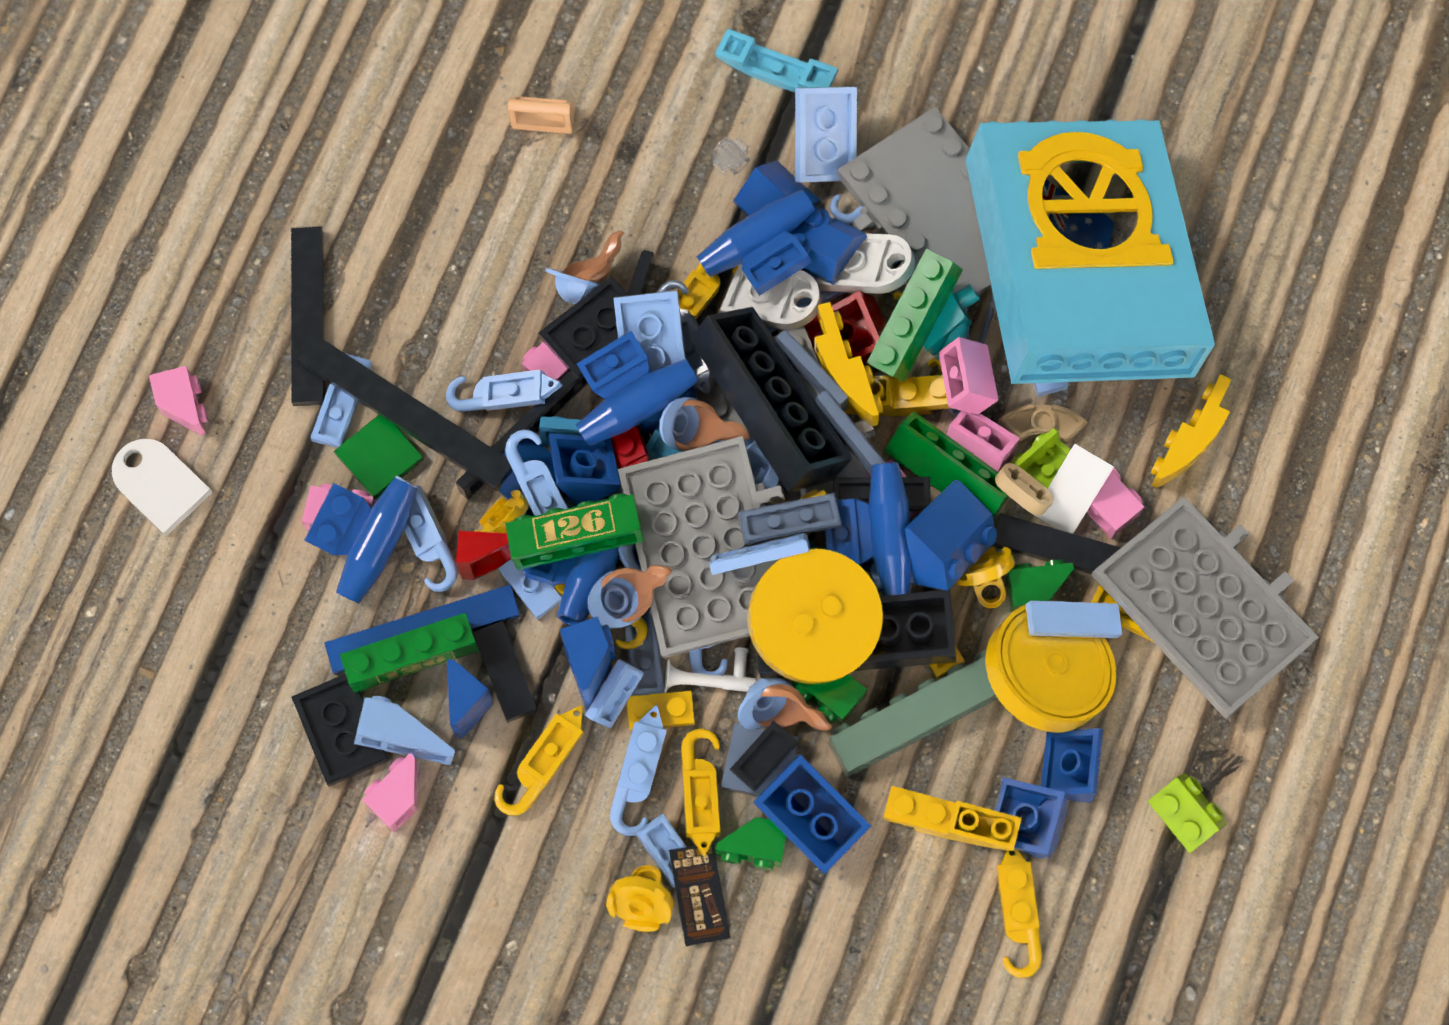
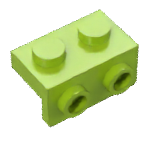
[1010,428,1071,489]
[1148,773,1227,853]

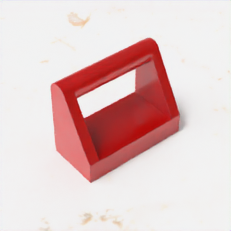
[456,531,511,580]

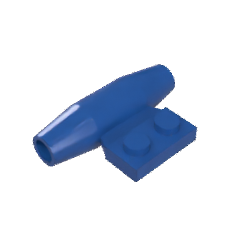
[696,189,815,296]
[576,331,699,446]
[825,462,911,595]
[304,477,417,604]
[523,548,620,626]

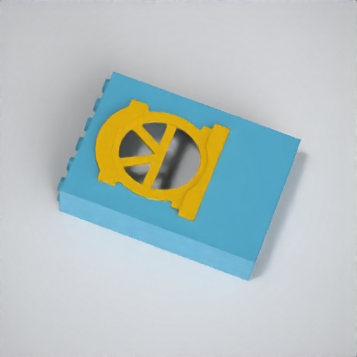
[965,119,1215,384]

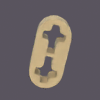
[995,463,1054,516]

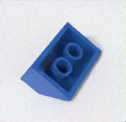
[905,480,997,591]
[560,616,616,712]
[753,755,872,874]

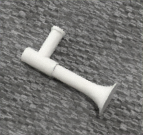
[664,647,756,693]

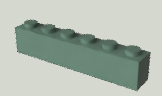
[828,650,998,778]

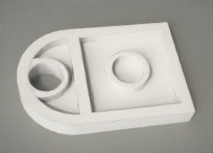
[816,234,915,294]
[720,264,822,330]
[112,439,213,536]

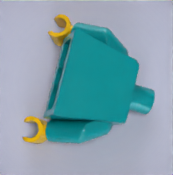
[893,284,980,375]

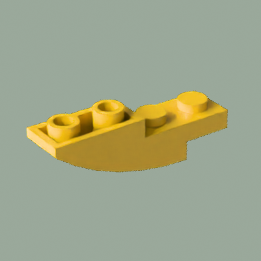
[814,302,883,427]
[1150,374,1232,488]
[844,375,949,416]
[883,786,1021,851]

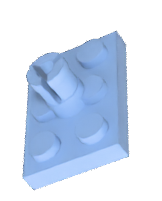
[795,87,857,182]
[613,290,686,372]

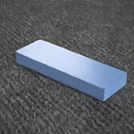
[310,353,372,448]
[709,533,809,575]
[1026,601,1122,638]

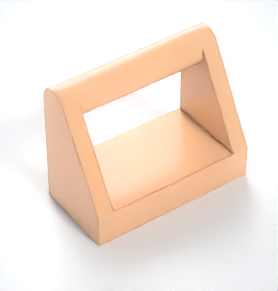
[508,96,575,134]

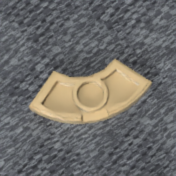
[997,404,1088,445]

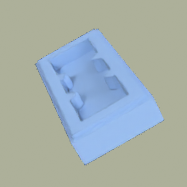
[498,559,562,621]
[585,659,644,728]
[635,814,686,888]

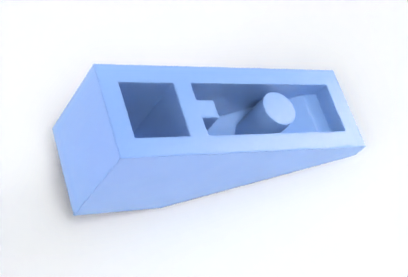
[354,696,455,766]

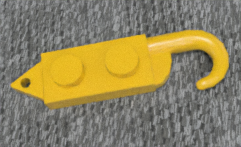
[996,850,1042,978]

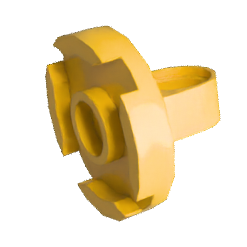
[475,490,529,534]
[955,547,1015,608]
[606,865,674,932]

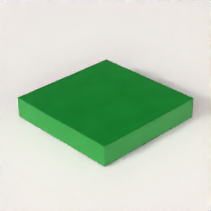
[333,415,424,500]

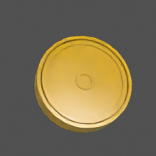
[747,549,883,684]
[986,605,1116,733]

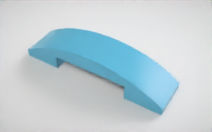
[715,29,838,92]

